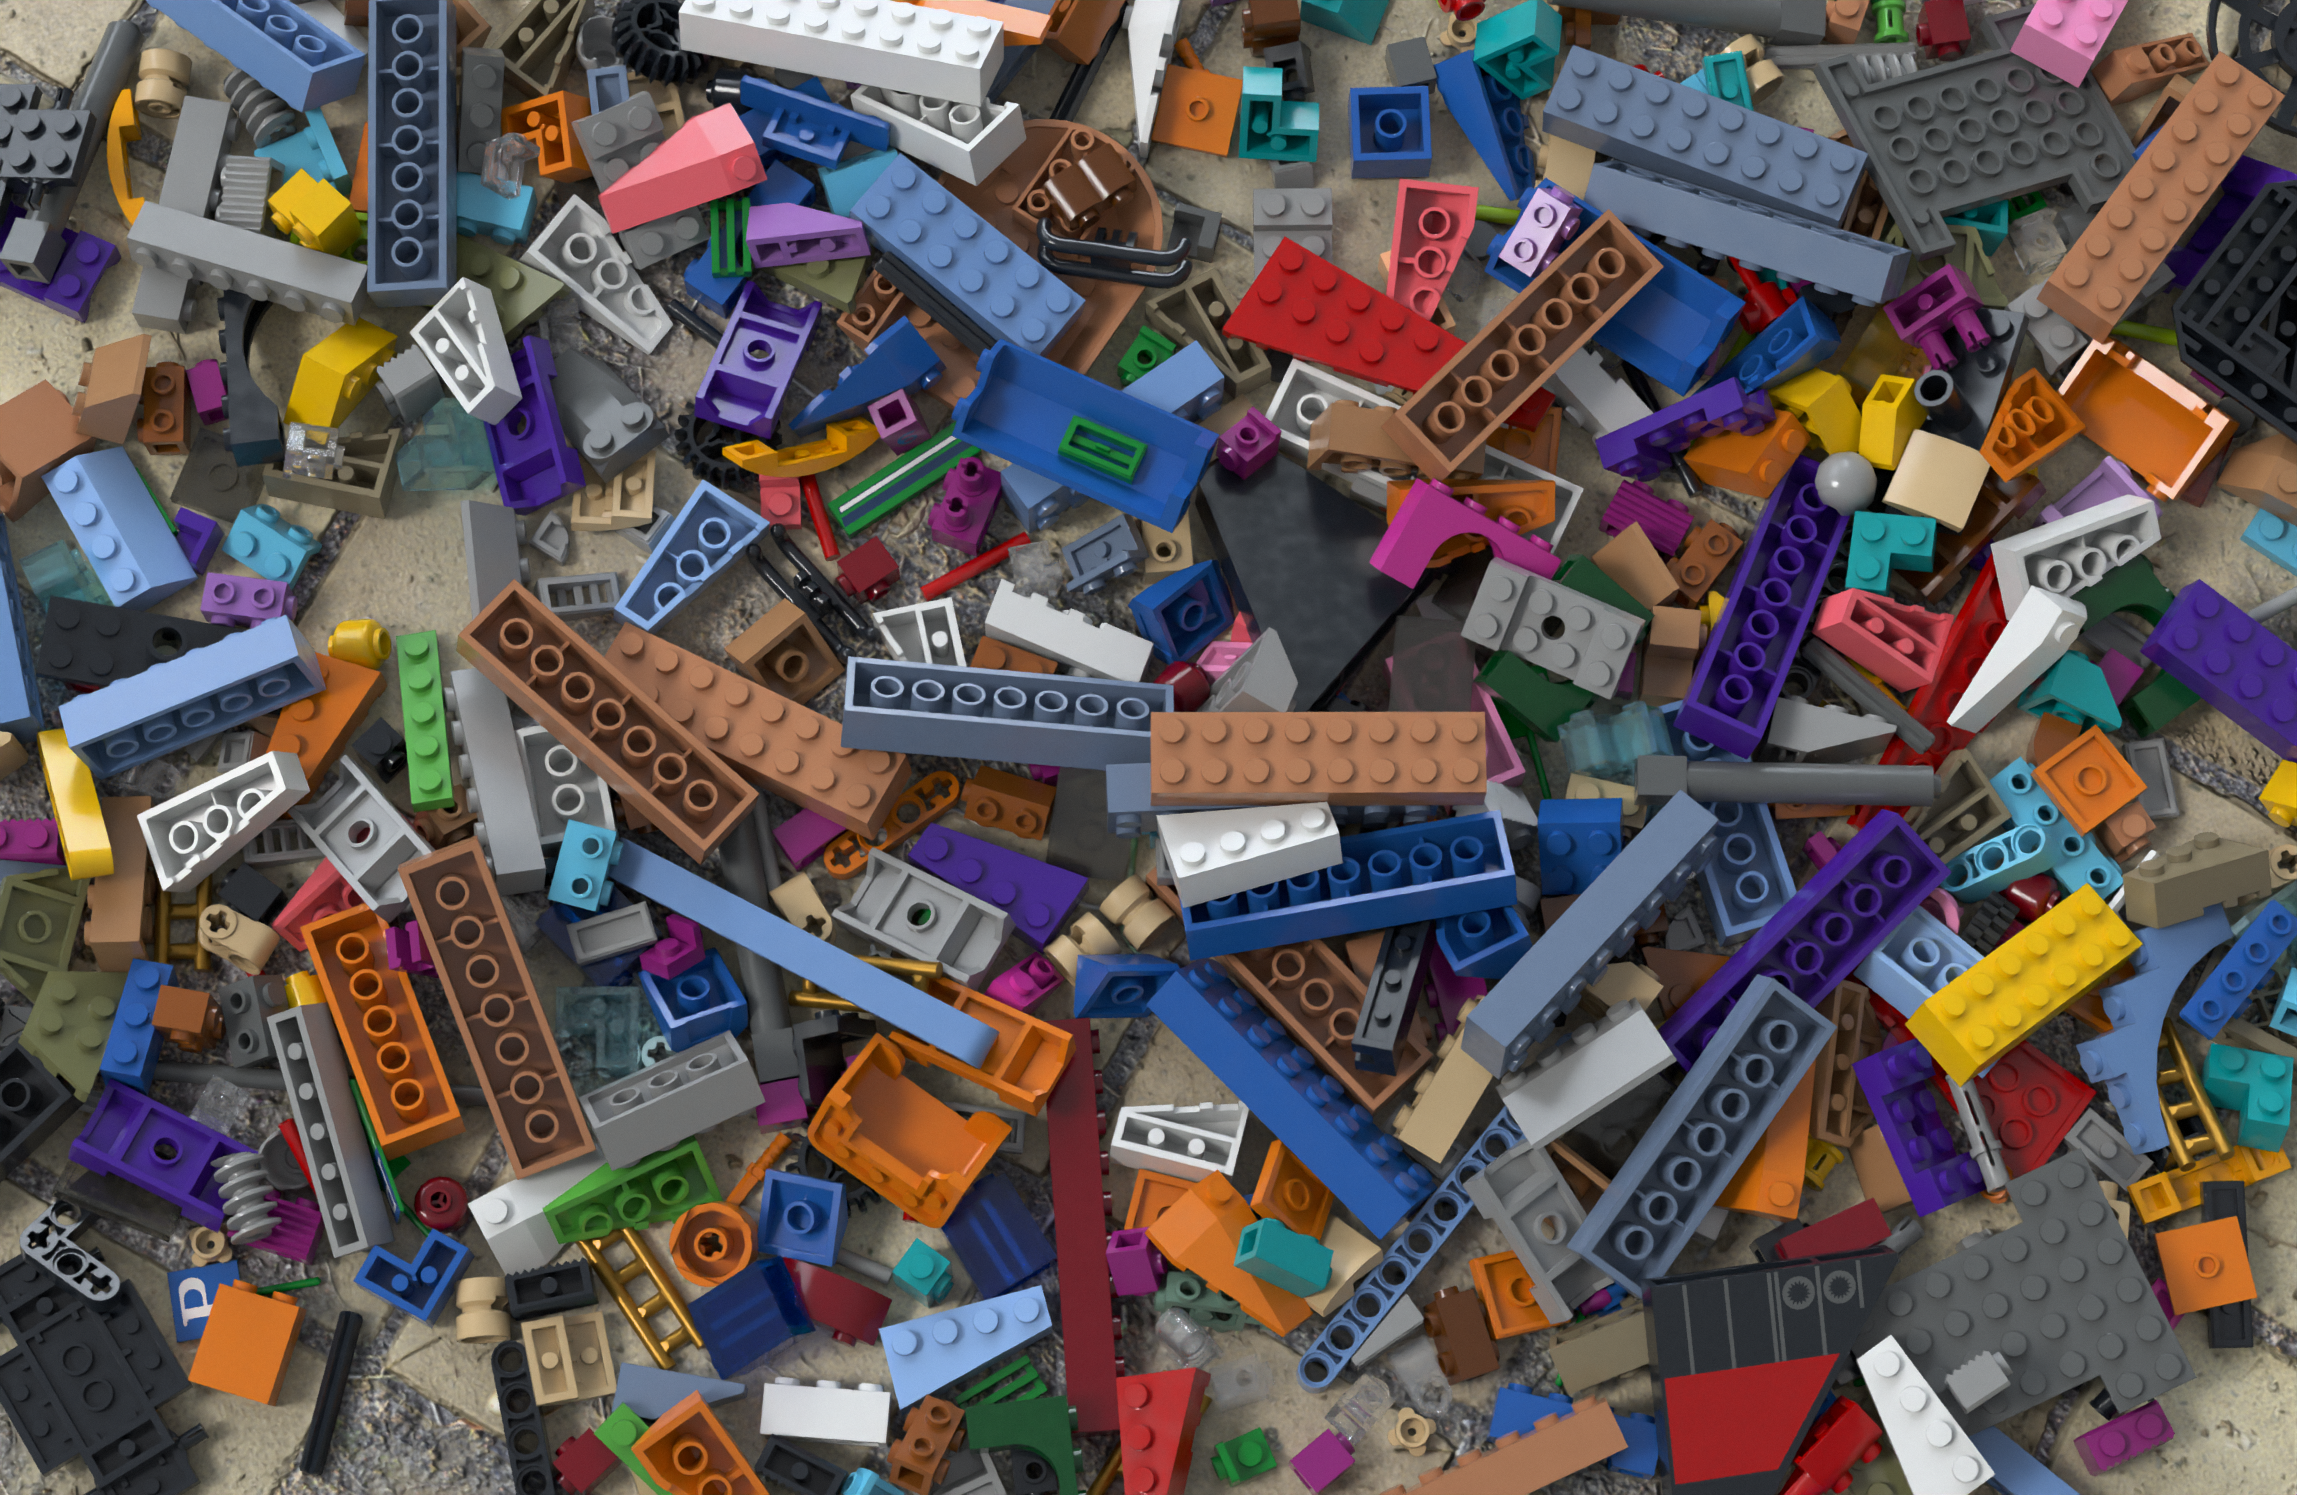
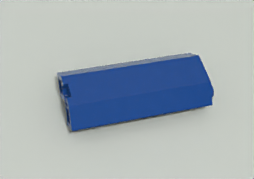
[1484,178,1746,397]
[951,338,1220,533]

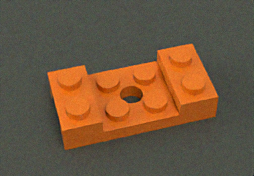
[888,976,1076,1117]

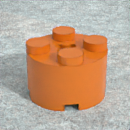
[669,1201,759,1287]

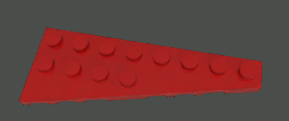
[1222,236,1556,433]
[1846,552,2009,831]
[1844,957,2097,1179]

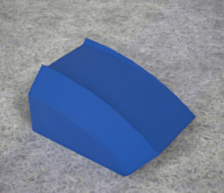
[1128,559,1235,665]
[638,947,748,1053]

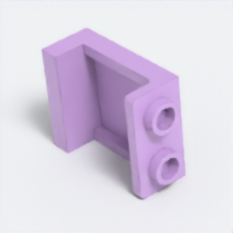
[2032,456,2163,528]

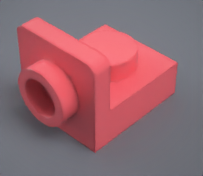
[759,474,802,530]

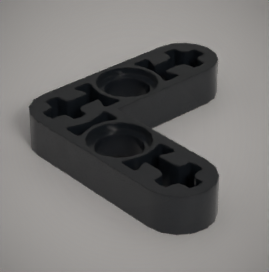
[19,1171,122,1312]

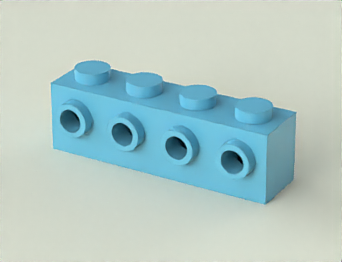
[1989,756,2123,901]

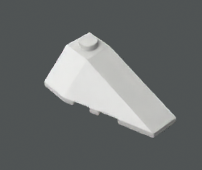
[518,194,673,355]
[468,1143,607,1276]

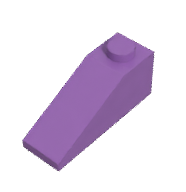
[746,203,871,268]

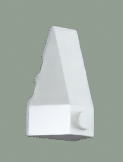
[1122,0,1182,158]
[1946,585,2087,733]

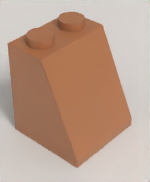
[0,379,97,522]

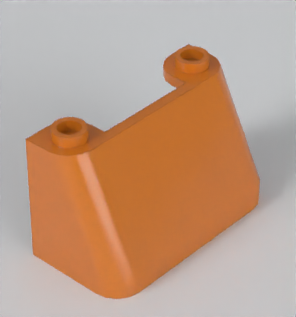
[2057,335,2240,503]
[807,1033,1012,1228]

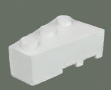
[1541,346,1653,445]
[872,597,967,667]
[1109,1101,1250,1184]

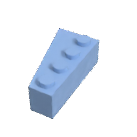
[613,479,770,635]
[879,1285,1052,1416]

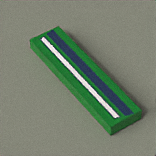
[827,421,982,539]

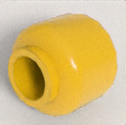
[328,619,391,670]

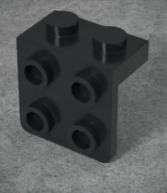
[792,1009,877,1108]

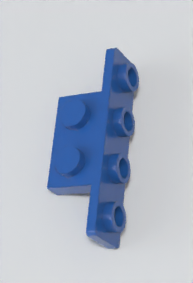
[740,75,891,170]
[2179,900,2297,1040]

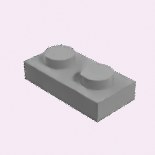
[2062,1108,2154,1195]

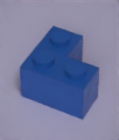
[353,1228,475,1329]

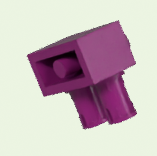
[1883,263,1991,372]
[927,457,1002,557]

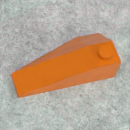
[1145,1169,1313,1337]

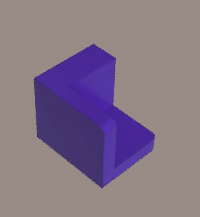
[174,507,224,576]

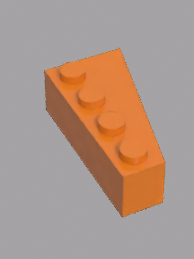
[266,652,388,820]

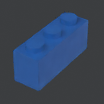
[99,958,180,1096]

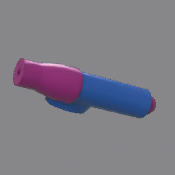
[1578,1282,1628,1316]

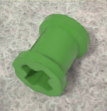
[1871,0,1909,43]

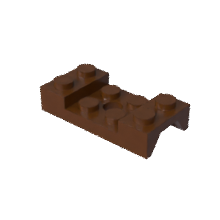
[1892,466,2047,606]

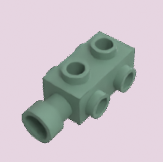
[1154,1271,1272,1333]

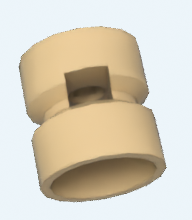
[1720,34,1785,106]
[134,48,192,119]
[1099,874,1176,951]
[1044,912,1121,988]
[454,1277,511,1344]

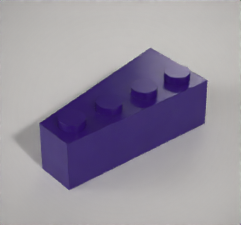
[908,822,1089,955]

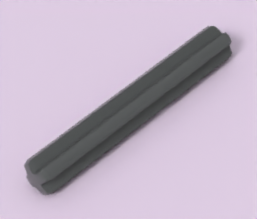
[1802,637,1936,754]

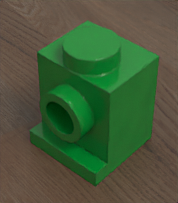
[1117,325,1177,387]

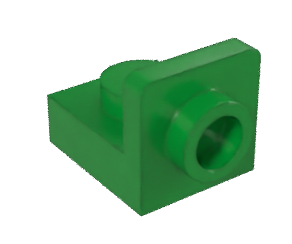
[1210,1427,1277,1488]

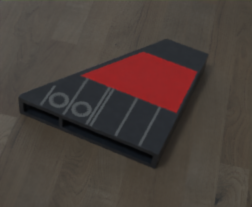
[1640,1245,1898,1495]

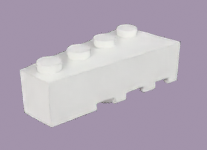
[850,84,1026,186]
[1990,494,2161,621]
[985,579,1154,682]
[137,751,310,892]
[1156,802,1343,908]
[1856,1335,1995,1495]

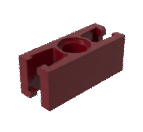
[1774,1197,1892,1260]

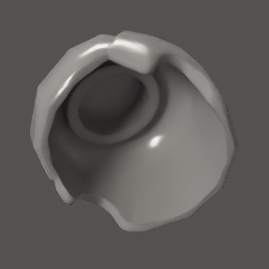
[575,15,628,70]
[1815,451,1877,516]
[257,1130,309,1190]

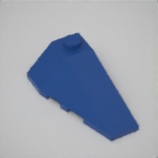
[1433,49,1536,201]
[1690,296,1842,397]
[788,315,947,438]
[1435,905,1532,979]

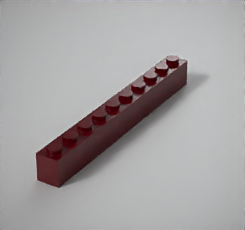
[1044,1018,1125,1438]

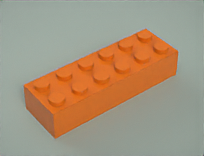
[300,903,466,1161]

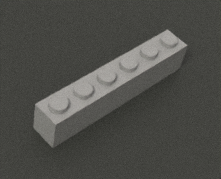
[132,95,241,334]
[126,201,369,326]
[444,668,546,896]
[267,1002,395,1258]

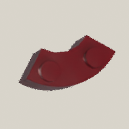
[764,1257,892,1348]

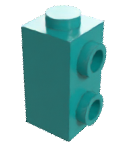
[1233,1218,1334,1298]
[892,1238,954,1309]

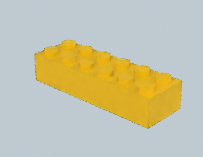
[1905,883,2143,1087]

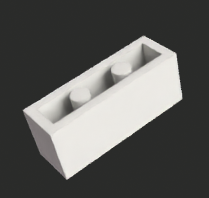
[760,1377,892,1448]

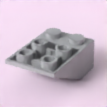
[1757,695,1897,764]

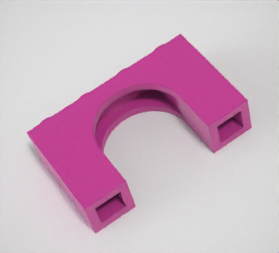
[1369,478,1562,589]

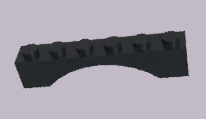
[217,289,286,467]

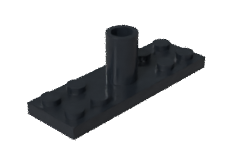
[1884,308,2030,536]
[36,595,282,719]

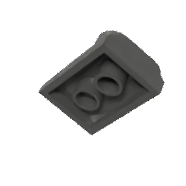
[550,348,669,483]

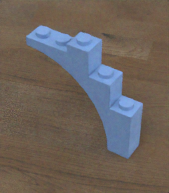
[2076,903,2234,1155]

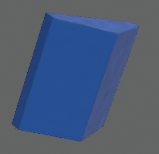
[757,1169,848,1267]

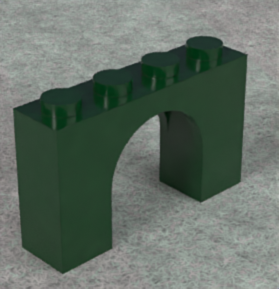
[2070,553,2201,738]
[1473,554,1655,743]
[965,1395,1087,1495]

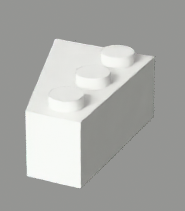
[410,277,522,426]

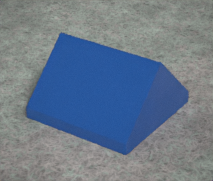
[1074,954,1180,1019]

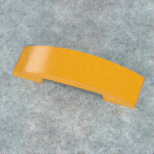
[107,89,146,228]
[722,416,880,477]
[2126,1145,2292,1225]

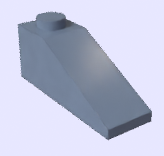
[611,1362,748,1424]

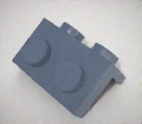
[1062,514,1149,596]

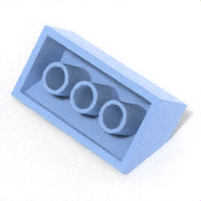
[41,446,199,612]
[1853,905,2000,1079]

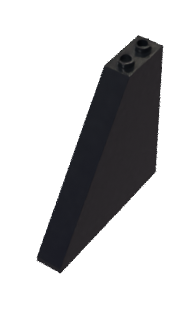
[1195,452,1438,712]

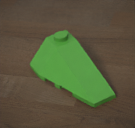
[542,1134,723,1244]

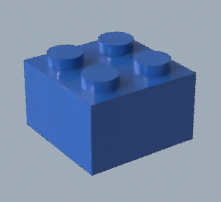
[1348,86,1432,179]
[1537,798,1625,895]

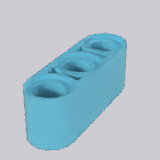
[1940,823,2061,904]

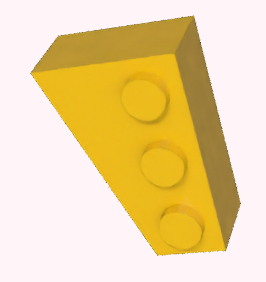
[283,317,398,443]
[1768,366,1862,455]

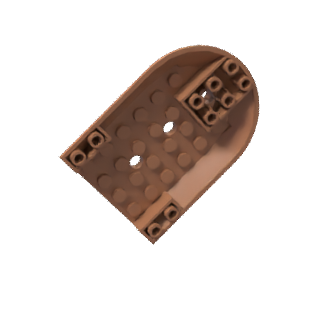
[836,119,1163,410]

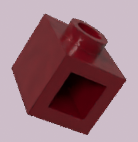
[1916,0,1971,61]
[835,536,900,605]
[553,1427,622,1495]

